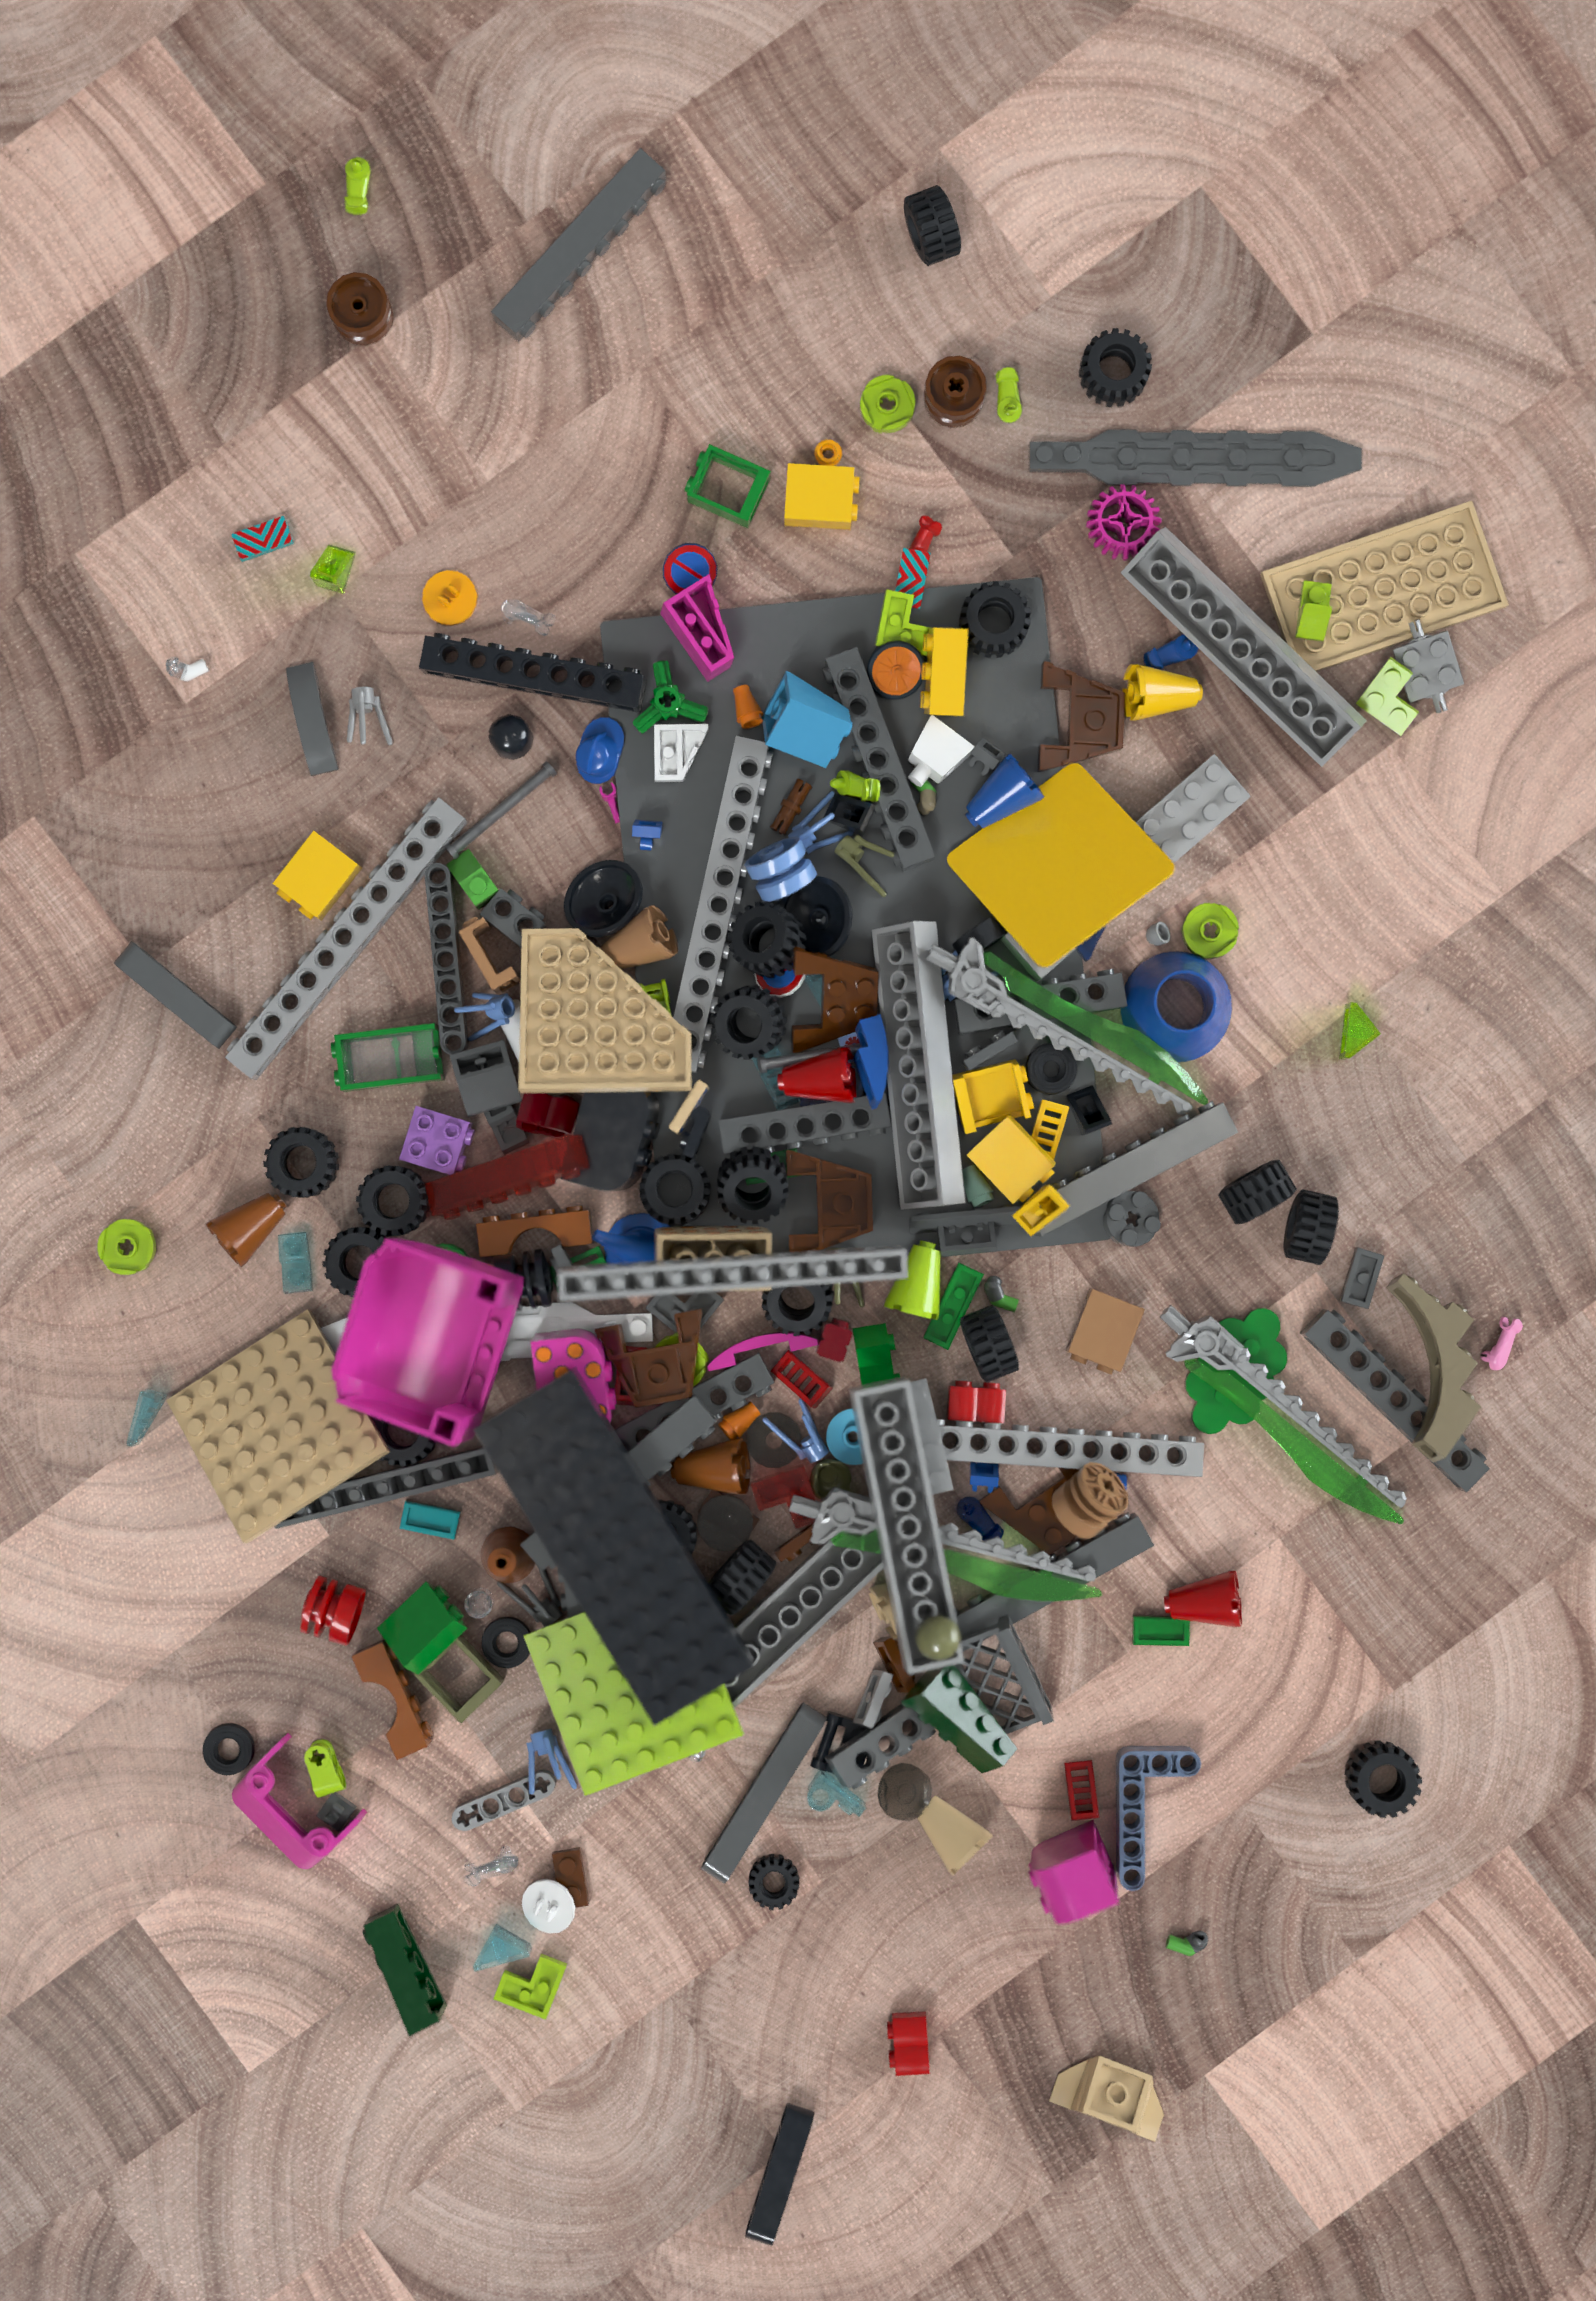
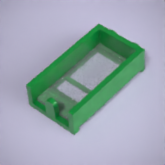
[331,1023,445,1092]

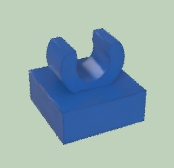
[632,820,663,850]
[969,1462,999,1493]

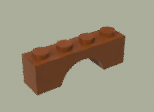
[476,1205,594,1257]
[351,1639,433,1760]

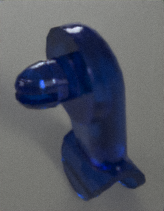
[957,1496,1004,1541]

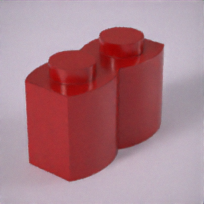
[946,1380,1006,1423]
[887,2011,930,2076]

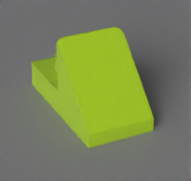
[1295,580,1332,641]

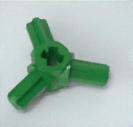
[633,661,708,734]

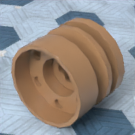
[1052,1462,1129,1539]

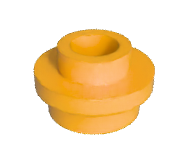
[814,439,842,466]

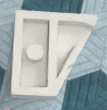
[654,724,708,782]

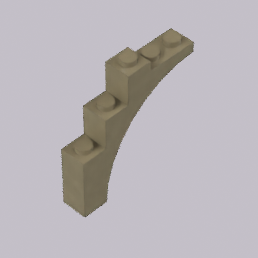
[1386,1273,1481,1462]

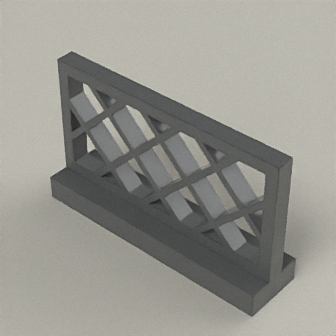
[954,1615,1054,1734]

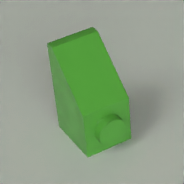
[446,848,499,910]

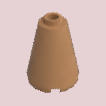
[600,905,678,970]

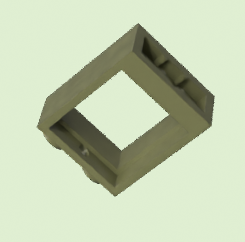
[414,1634,505,1723]

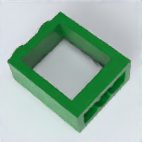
[684,444,771,529]

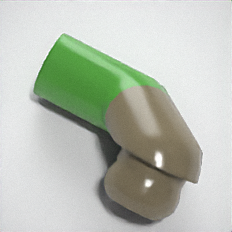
[910,780,937,815]

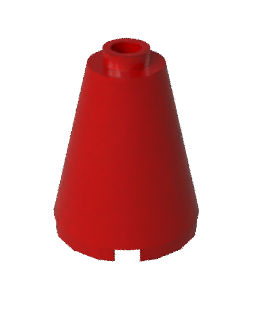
[777,1046,857,1103]
[1164,1571,1242,1628]

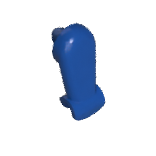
[1143,634,1198,670]

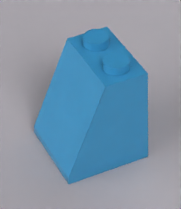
[762,671,852,768]

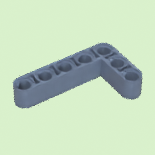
[1116,1746,1201,1891]

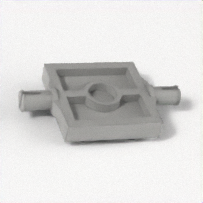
[1392,619,1464,714]

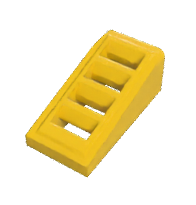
[1031,1100,1069,1160]

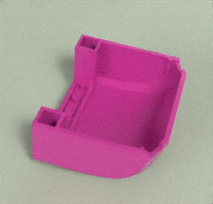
[332,1238,523,1446]

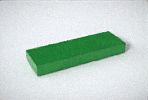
[923,1262,984,1350]

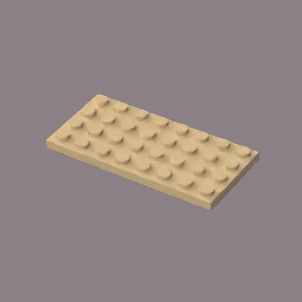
[1260,501,1509,672]

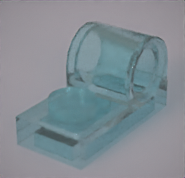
[807,1770,866,1817]

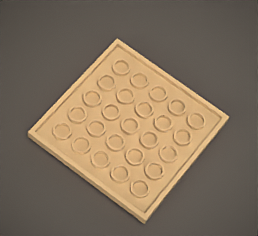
[166,1309,390,1544]

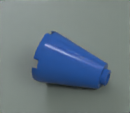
[965,753,1045,828]

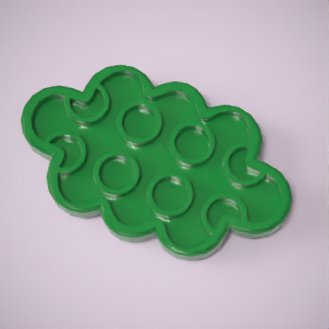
[1184,1308,1287,1434]

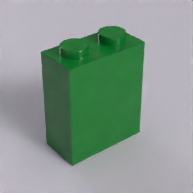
[377,1581,467,1675]

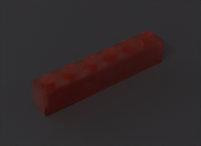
[425,1134,590,1220]

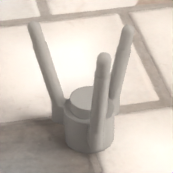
[347,687,393,745]

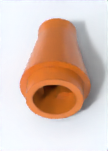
[733,685,763,729]
[718,1401,761,1440]

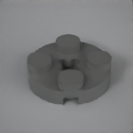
[1103,1191,1161,1247]

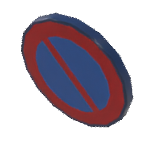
[663,543,717,594]

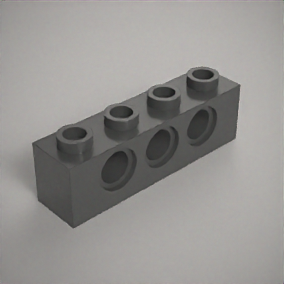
[824,1704,936,1789]

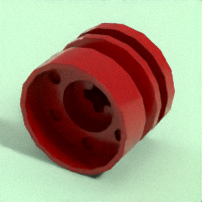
[300,1575,366,1646]

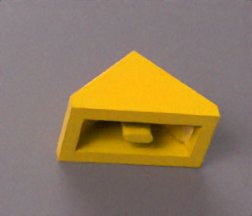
[1012,1185,1069,1236]

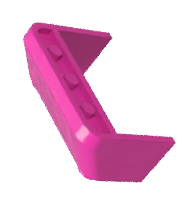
[232,1733,367,1869]

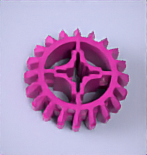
[1086,484,1162,561]

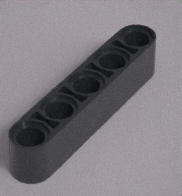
[745,2103,815,2246]

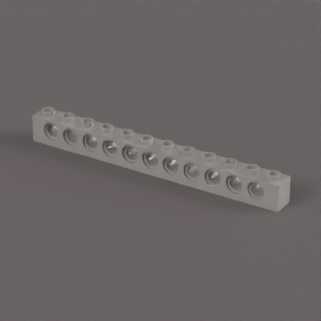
[673,736,773,1073]
[225,797,468,1080]
[557,1245,908,1301]
[937,1420,1204,1477]

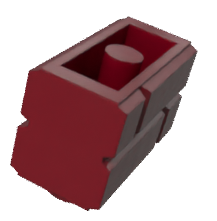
[816,1317,853,1363]

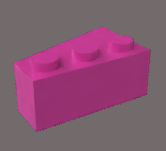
[660,574,734,682]

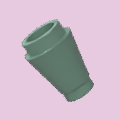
[962,1165,994,1208]

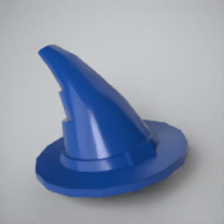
[592,1213,671,1264]

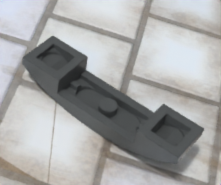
[286,662,339,776]

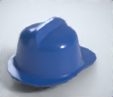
[576,717,624,784]

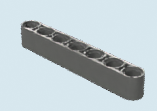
[425,863,469,1055]
[701,1702,827,1884]

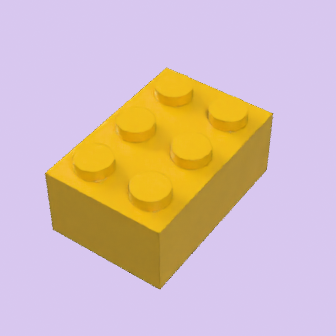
[920,628,968,716]

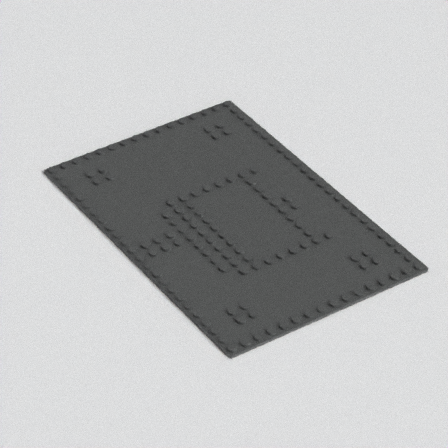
[600,577,1110,1257]

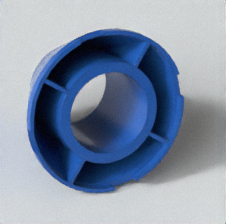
[1120,951,1232,1063]

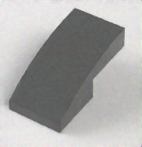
[484,1105,530,1155]

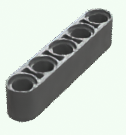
[114,941,237,1049]

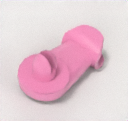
[1480,1317,1523,1370]

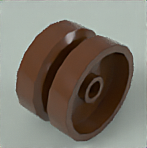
[326,272,393,346]
[924,356,987,428]

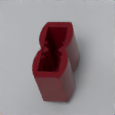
[516,1093,579,1141]

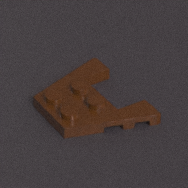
[1038,661,1125,772]
[791,947,878,1053]
[786,1150,873,1252]
[595,1309,702,1408]
[979,1441,1080,1555]

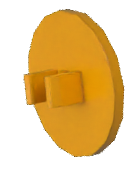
[422,570,478,626]

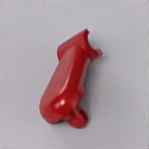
[909,515,942,564]

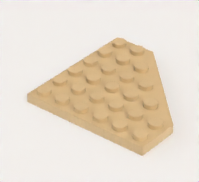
[519,928,691,1093]

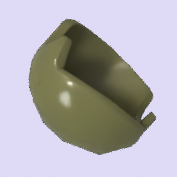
[809,1459,852,1500]
[916,1616,961,1660]

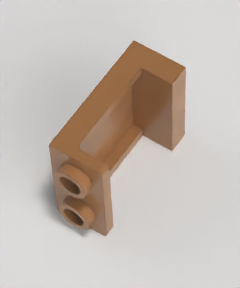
[458,917,521,995]
[1066,1288,1145,1375]

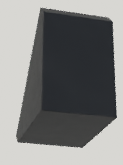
[824,793,875,837]
[1067,1085,1112,1136]

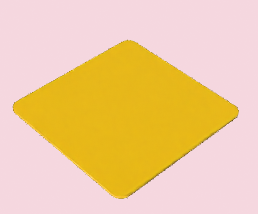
[947,763,1175,967]

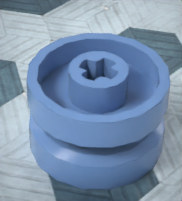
[744,837,817,902]

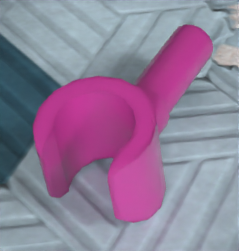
[599,783,620,824]

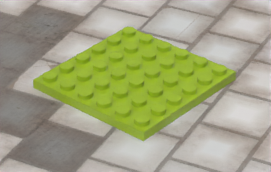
[524,1612,744,1796]

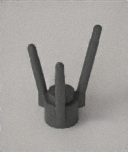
[497,1564,562,1627]

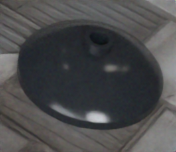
[564,860,643,937]
[779,876,853,957]

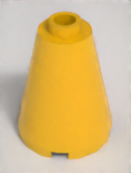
[1122,664,1203,721]

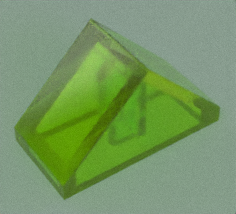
[310,544,355,594]
[1339,1002,1381,1060]

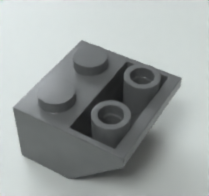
[449,1040,522,1117]

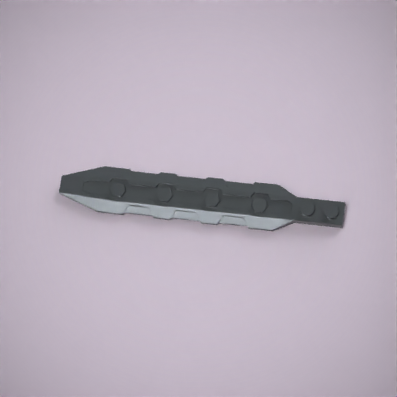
[1029,430,1362,487]

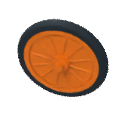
[867,641,924,700]

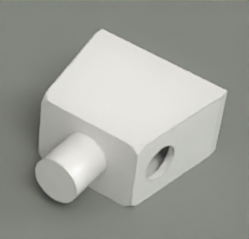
[908,715,975,787]

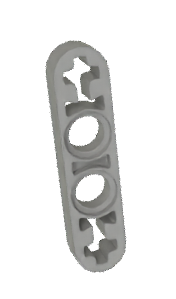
[452,1769,556,1831]

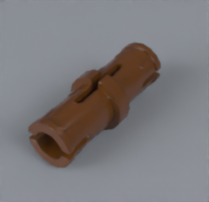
[770,778,813,836]

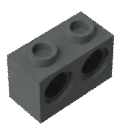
[480,888,547,948]

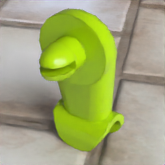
[344,157,371,215]
[995,367,1022,423]
[830,770,880,802]

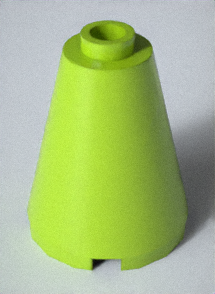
[884,1240,941,1320]

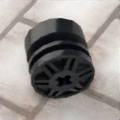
[493,1249,553,1312]

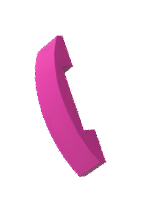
[708,1332,818,1371]

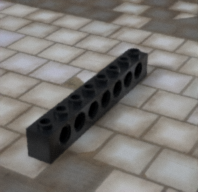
[419,633,647,713]

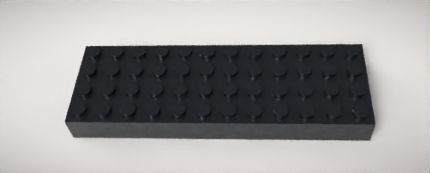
[474,1367,755,1726]

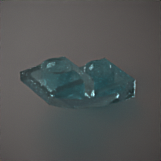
[278,1232,313,1294]

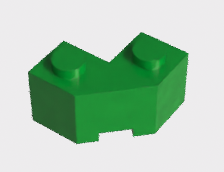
[852,1323,900,1385]

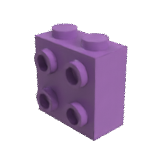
[399,1106,475,1176]

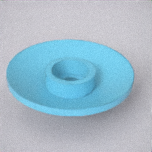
[826,1409,863,1465]

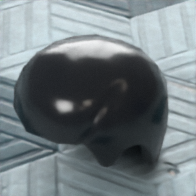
[488,714,533,760]

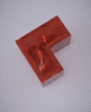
[750,1463,817,1529]

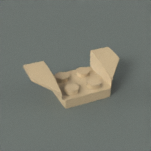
[1049,2056,1164,2142]

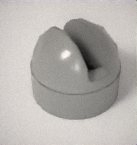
[1146,922,1170,946]

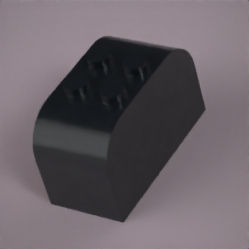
[561,1091,660,1191]

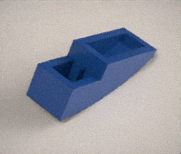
[853,1014,888,1110]

